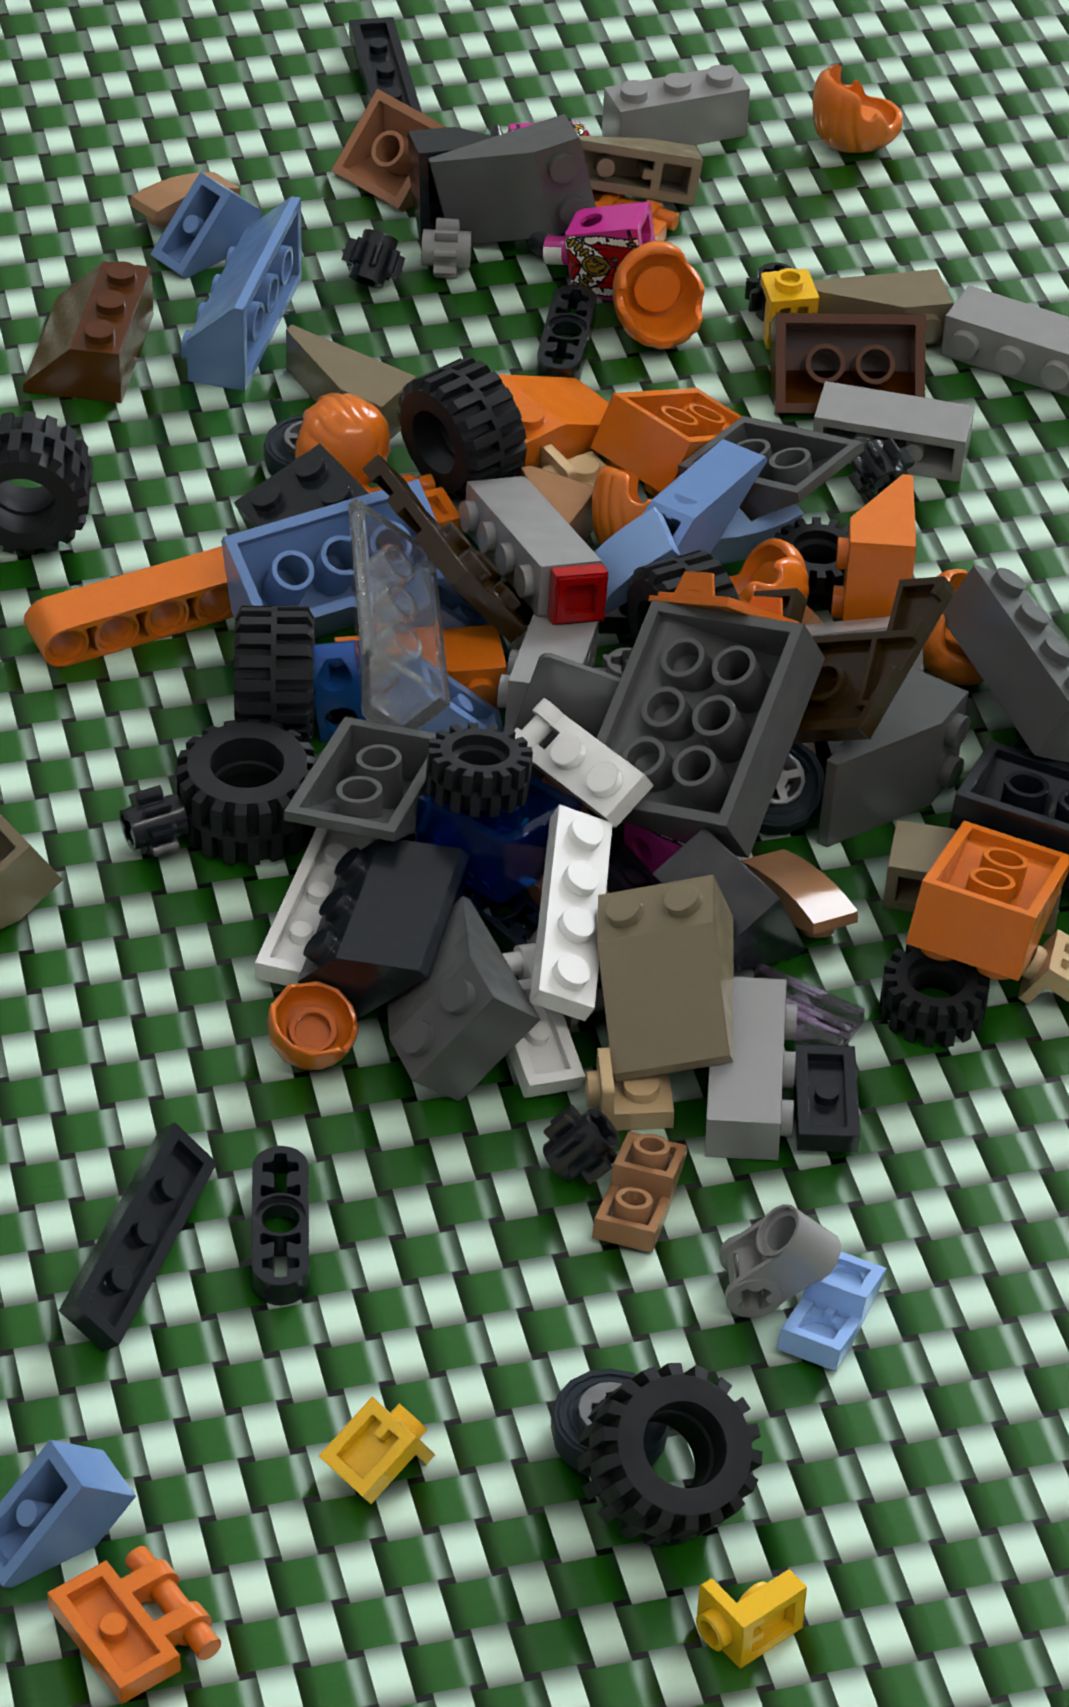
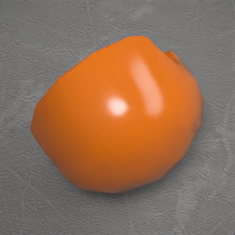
[267,981,359,1070]

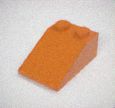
[499,374,609,477]
[590,388,742,497]
[831,474,916,621]
[905,821,1069,981]

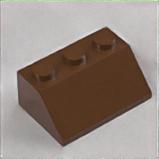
[23,261,154,403]
[770,313,926,415]

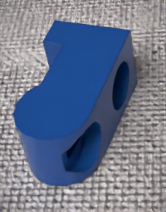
[314,640,369,743]

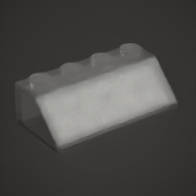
[349,498,451,730]

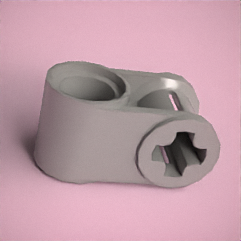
[719,1204,841,1318]

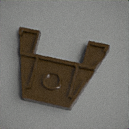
[362,454,527,643]
[753,576,955,743]

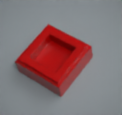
[547,564,609,625]

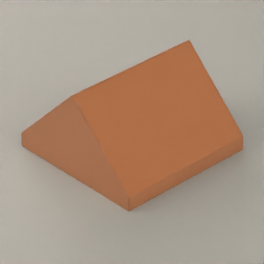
[331,89,446,212]

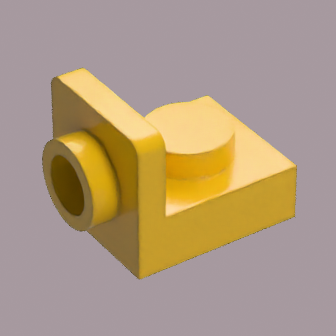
[760,268,819,349]
[319,1397,435,1504]
[696,1569,807,1669]

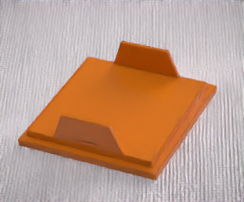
[648,571,799,623]

